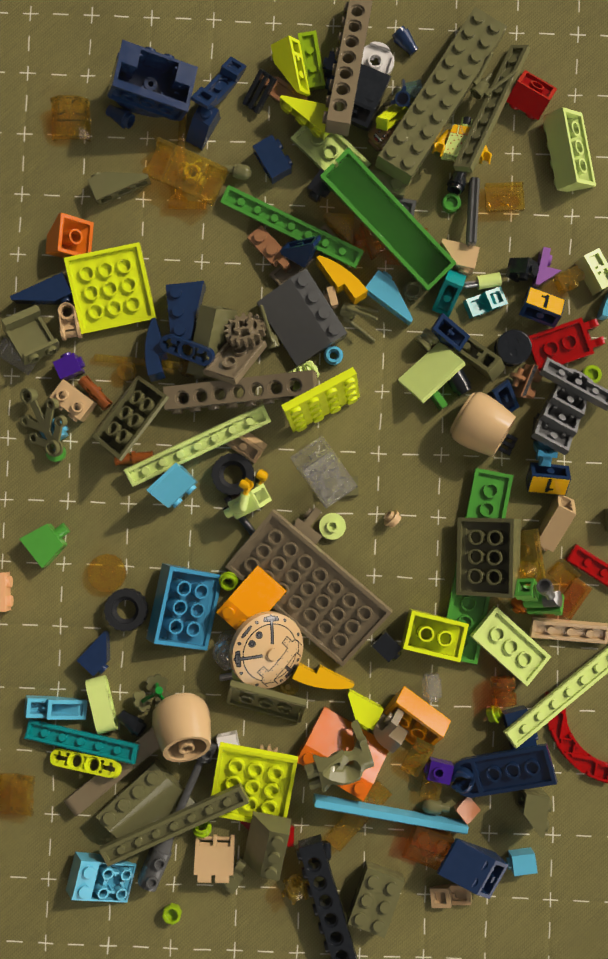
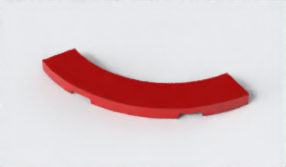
[546,692,608,783]

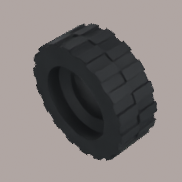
[211,453,254,496]
[104,588,149,632]

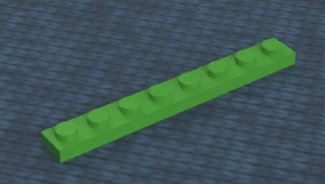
[220,185,364,269]

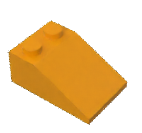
[216,565,286,631]

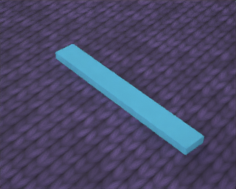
[313,793,469,834]

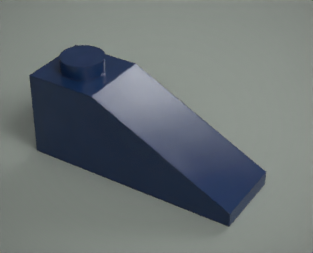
[10,272,73,305]

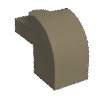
[294,507,322,544]
[374,708,408,754]

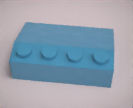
[146,563,221,651]

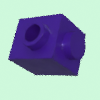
[53,352,86,381]
[423,756,454,785]

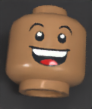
[368,125,395,151]

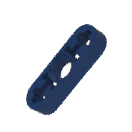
[160,334,215,366]

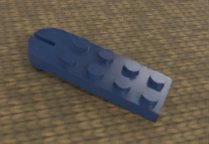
[451,743,558,798]

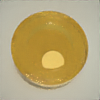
[280,676,299,696]

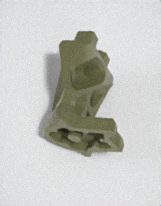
[304,720,374,792]

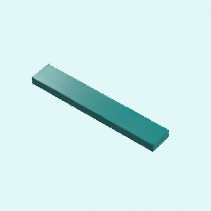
[24,719,140,764]

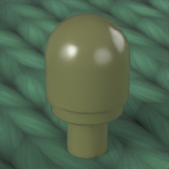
[225,163,252,180]
[422,798,450,815]

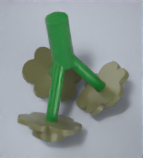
[133,674,174,713]

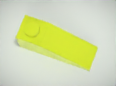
[271,35,311,97]

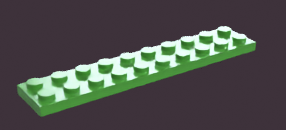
[446,468,514,664]

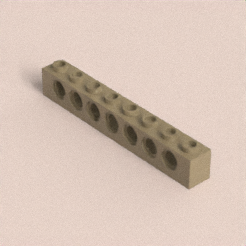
[322,0,373,136]
[163,370,318,414]

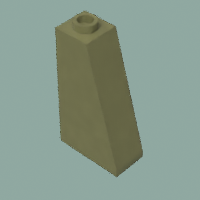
[187,304,237,380]

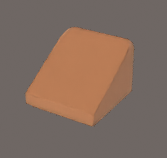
[454,797,481,825]

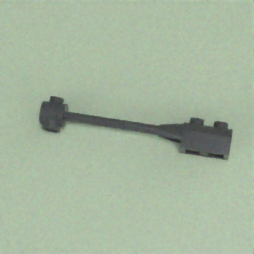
[137,740,218,892]

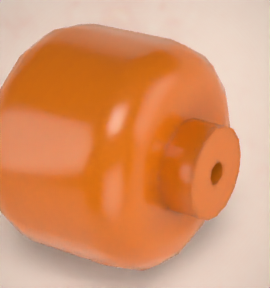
[511,598,527,614]

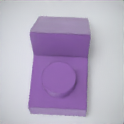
[532,247,562,288]

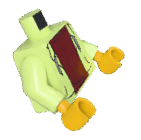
[223,469,272,519]

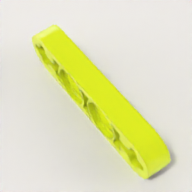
[50,748,122,778]

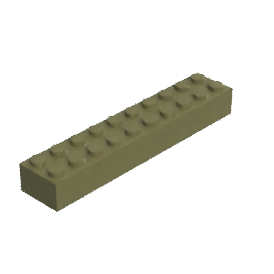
[375,7,507,186]

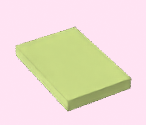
[398,341,466,403]

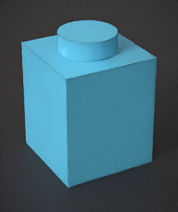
[506,847,538,876]

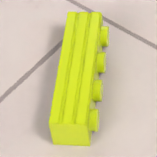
[376,104,408,131]

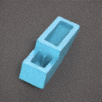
[24,695,88,720]

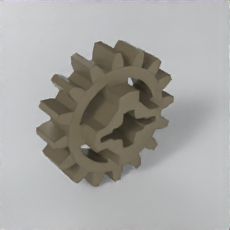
[224,312,266,349]

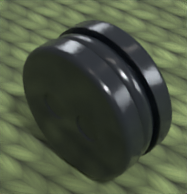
[494,330,532,367]

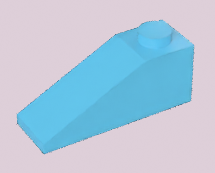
[366,270,413,326]

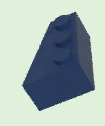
[166,281,206,346]

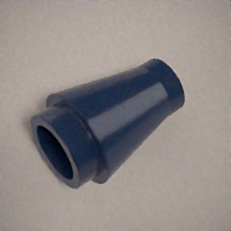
[392,26,419,56]
[106,105,135,129]

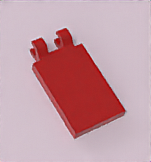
[528,317,605,371]

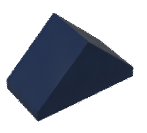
[280,235,321,268]
[431,313,470,352]
[487,379,520,412]

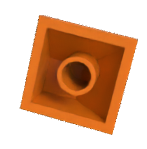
[45,213,94,258]

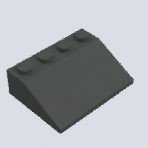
[256,269,347,367]

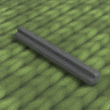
[466,177,480,246]

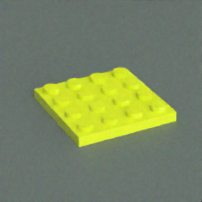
[64,242,157,334]
[281,367,360,433]
[211,742,298,823]

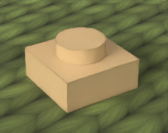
[323,286,338,309]

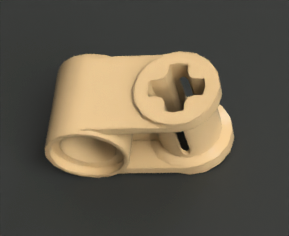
[58,302,83,341]

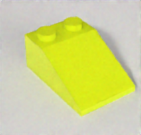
[401,609,469,662]

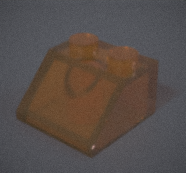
[402,825,454,870]

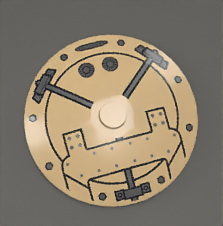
[229,611,303,689]

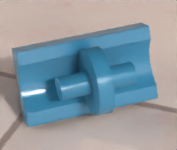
[533,441,558,467]

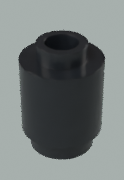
[447,369,472,396]

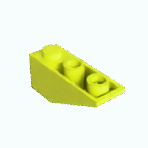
[280,95,330,140]

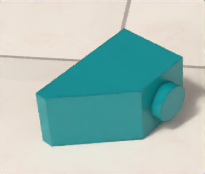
[432,269,467,317]

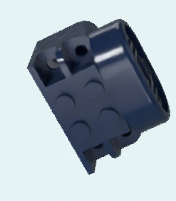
[107,40,198,121]

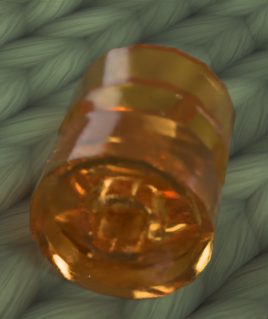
[490,675,517,707]

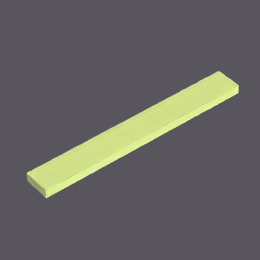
[124,404,271,487]
[503,645,608,749]

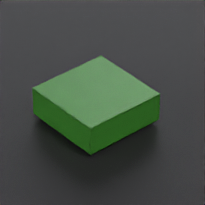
[430,391,448,411]

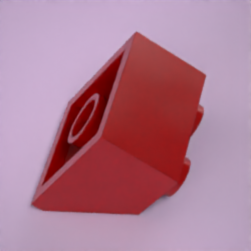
[506,70,557,120]

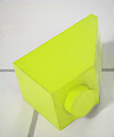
[347,688,384,730]

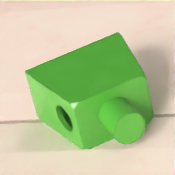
[19,523,70,568]

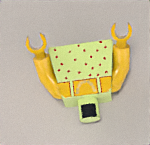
[432,117,492,164]

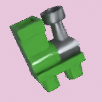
[514,578,564,616]

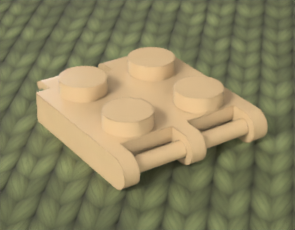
[194,834,235,883]

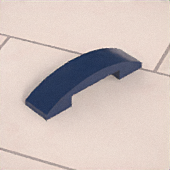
[191,57,247,109]

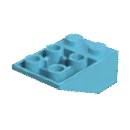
[66,852,137,903]

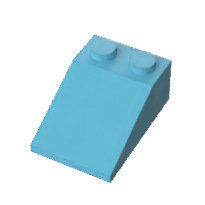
[147,463,198,508]

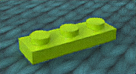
[298,30,325,91]

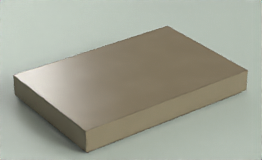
[203,340,267,385]

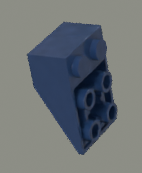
[437,838,509,899]

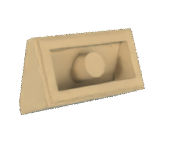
[225,432,267,464]

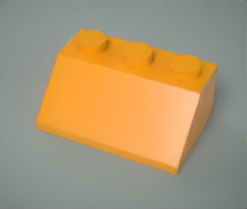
[379,686,451,754]

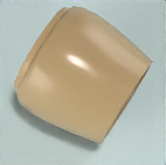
[450,392,516,457]
[152,693,211,762]

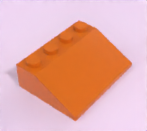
[296,706,388,801]

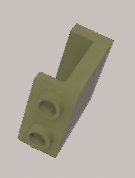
[1,304,59,366]

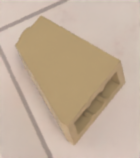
[535,495,576,552]

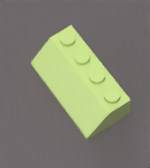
[543,107,596,192]

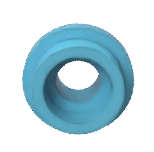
[324,346,343,365]

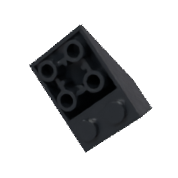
[350,64,392,132]

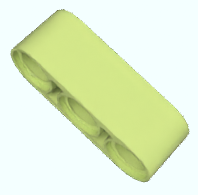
[85,675,118,734]

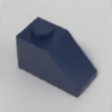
[186,105,221,150]
[76,630,110,677]

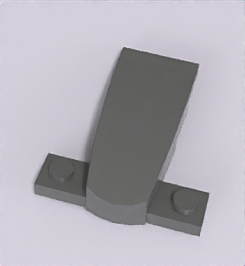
[531,357,608,455]

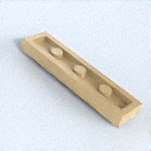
[529,617,608,644]

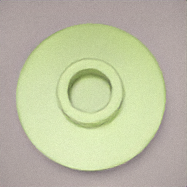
[319,513,346,540]

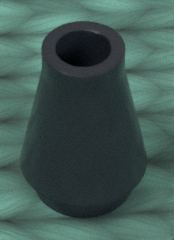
[447,171,467,195]
[117,710,147,737]

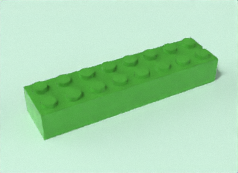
[320,147,456,291]

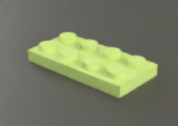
[291,125,371,171]
[469,606,551,686]

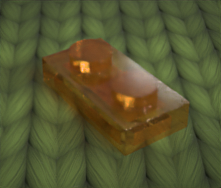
[562,577,592,620]

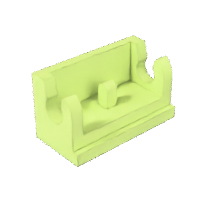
[575,248,608,296]

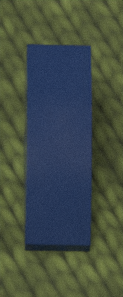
[145,318,168,382]

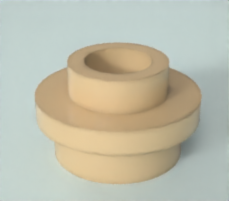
[384,510,401,528]

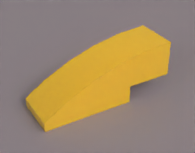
[316,255,368,305]
[292,663,355,689]

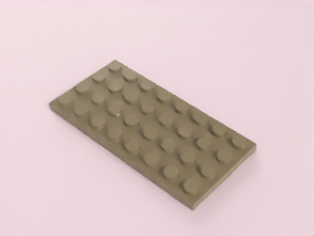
[225,509,393,667]

